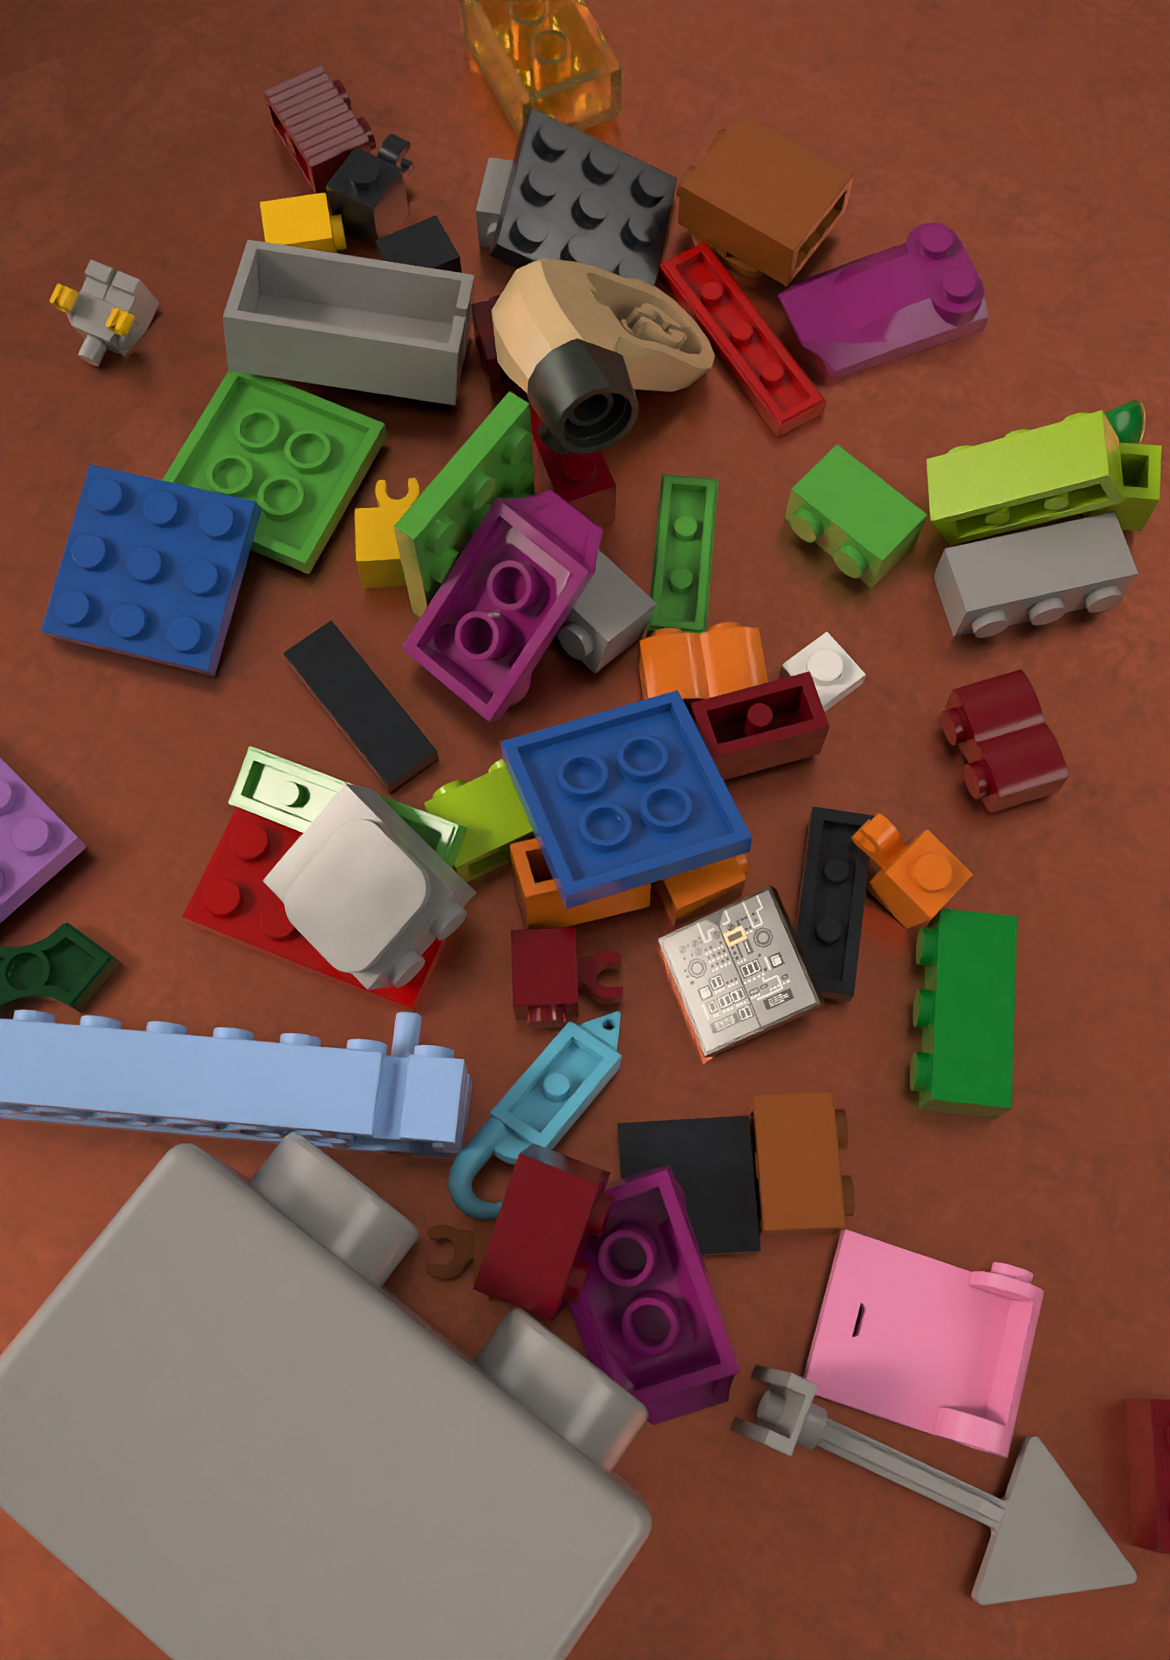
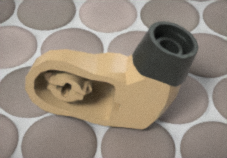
[491,258,715,454]

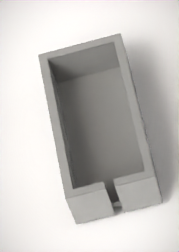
[223,240,474,405]

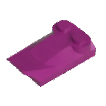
[777,223,989,380]
[401,489,604,722]
[568,1165,741,1425]

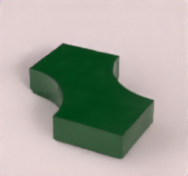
[0,922,121,1018]

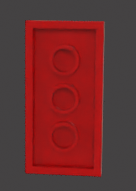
[182,807,449,1013]

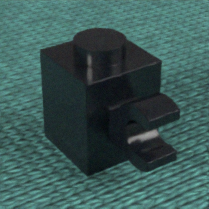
[326,133,413,250]

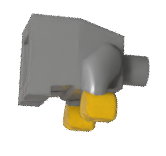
[49,259,160,367]

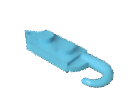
[448,1011,622,1220]

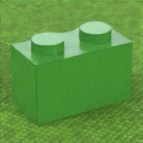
[785,444,927,588]

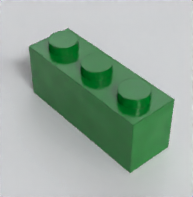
[910,908,1017,1119]

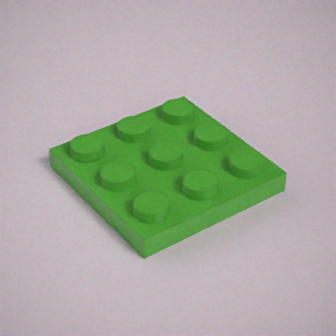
[162,371,387,574]
[393,391,535,618]

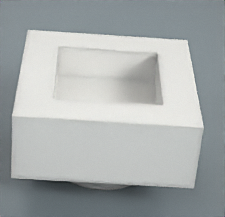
[779,632,866,712]

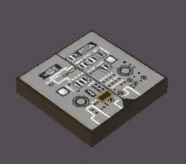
[658,886,826,1057]

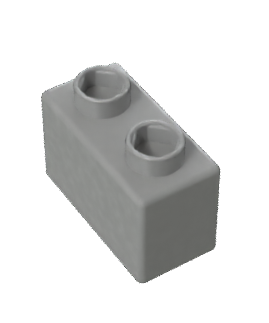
[0,1132,652,1660]

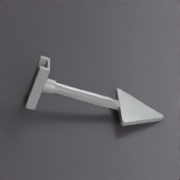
[731,1365,1137,1605]

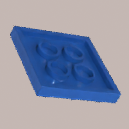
[40,464,262,676]
[501,690,752,909]

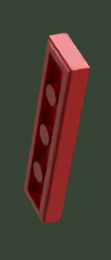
[658,241,827,438]

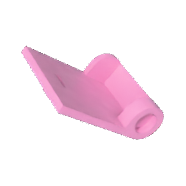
[803,1229,1044,1458]

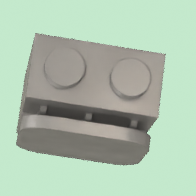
[263,784,477,990]

